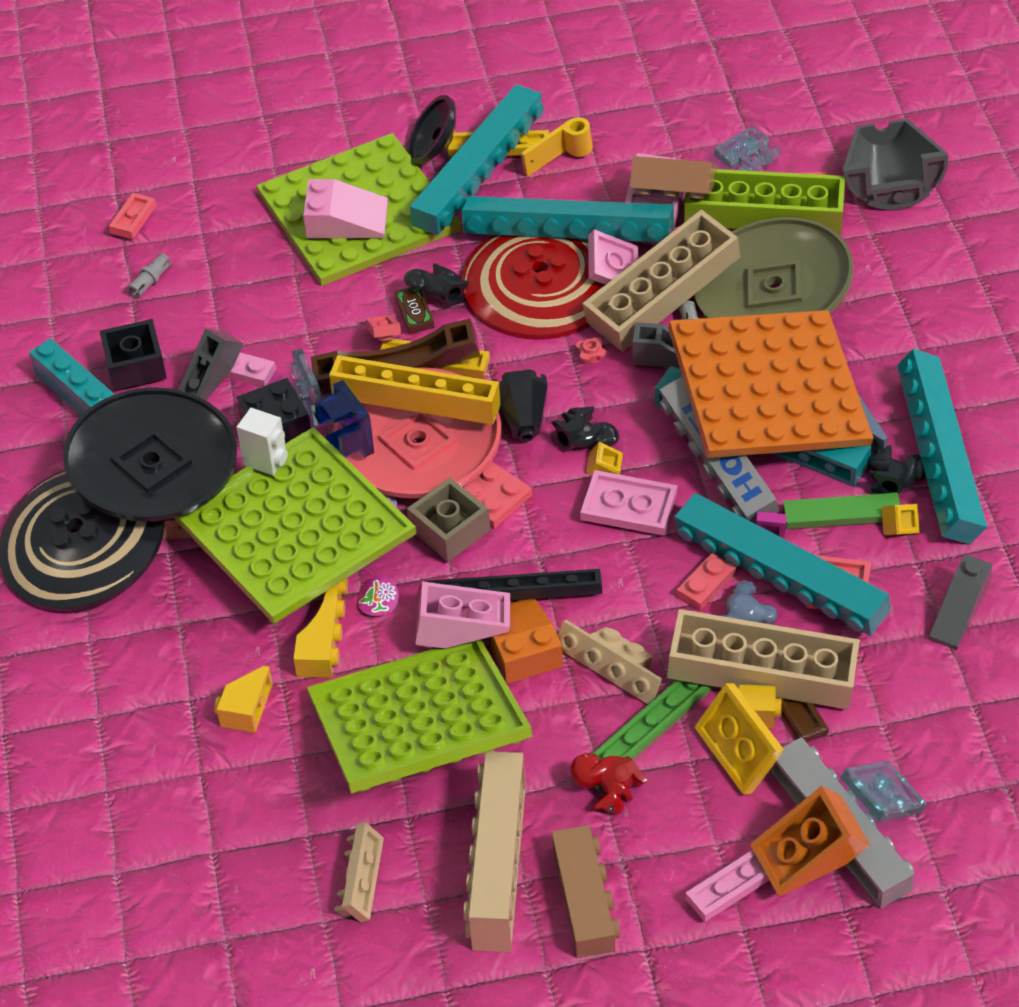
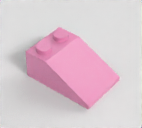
[304,179,388,238]
[415,582,510,648]

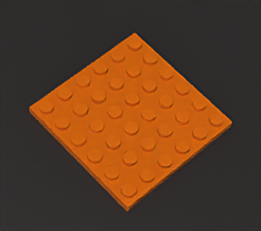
[668,310,874,458]

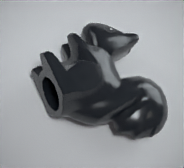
[403,263,469,306]
[551,406,620,452]
[869,445,926,494]

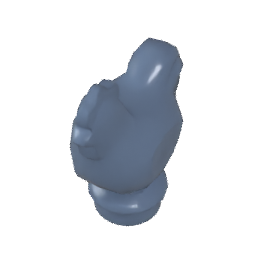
[721,580,778,624]

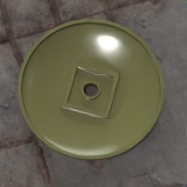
[694,217,854,318]

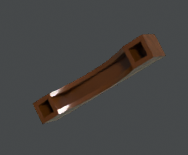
[310,318,480,394]

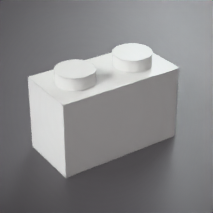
[236,408,288,475]

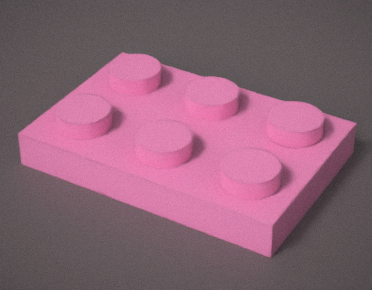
[580,470,678,536]

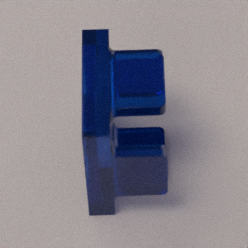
[314,380,375,457]

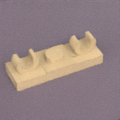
[334,822,384,922]

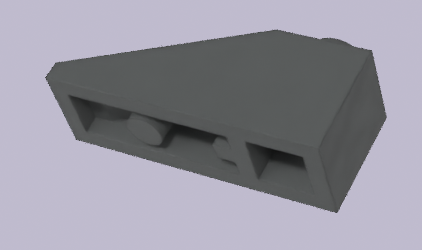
[178,328,244,401]
[929,554,993,650]

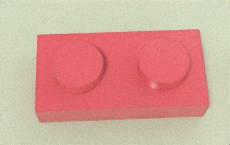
[109,193,157,239]
[365,315,401,341]
[677,553,736,611]

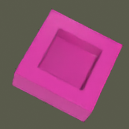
[756,512,787,539]

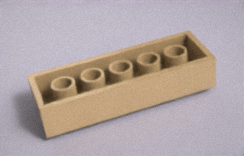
[583,210,740,352]
[667,609,860,710]
[464,751,526,952]

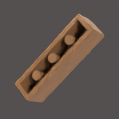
[552,825,620,958]

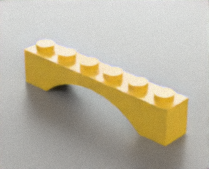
[294,578,348,678]

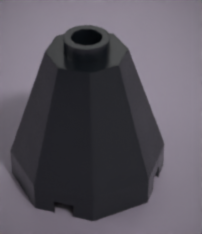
[494,369,548,442]

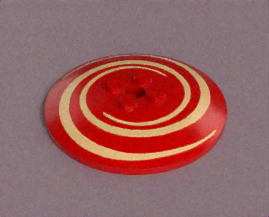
[462,235,605,340]

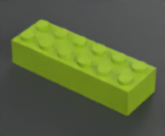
[684,169,845,235]

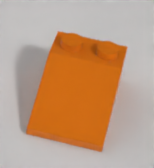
[487,599,563,684]
[750,786,870,896]

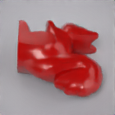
[570,753,647,814]

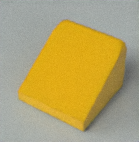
[586,442,623,475]
[881,504,920,535]

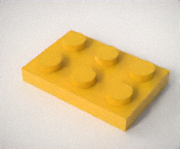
[694,683,784,795]

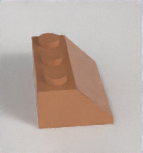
[630,156,717,199]

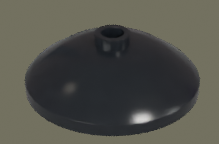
[406,95,456,165]

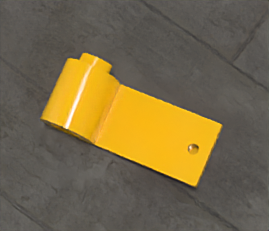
[521,117,593,177]

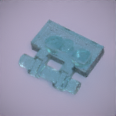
[714,126,781,171]

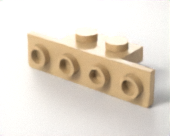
[558,620,662,704]

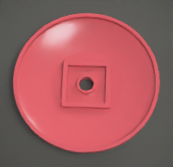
[333,368,501,498]

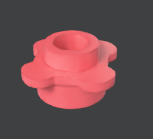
[576,337,606,364]

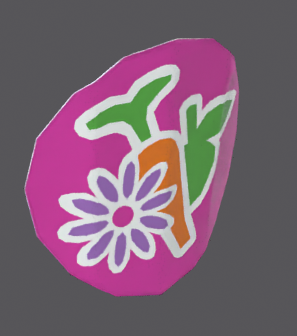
[357,575,399,616]

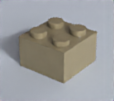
[407,478,491,562]

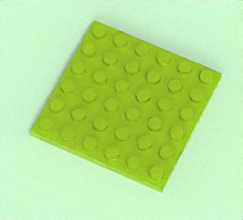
[256,133,461,286]
[174,427,416,624]
[307,639,533,794]

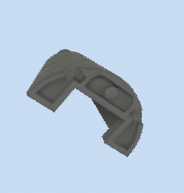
[843,119,948,210]

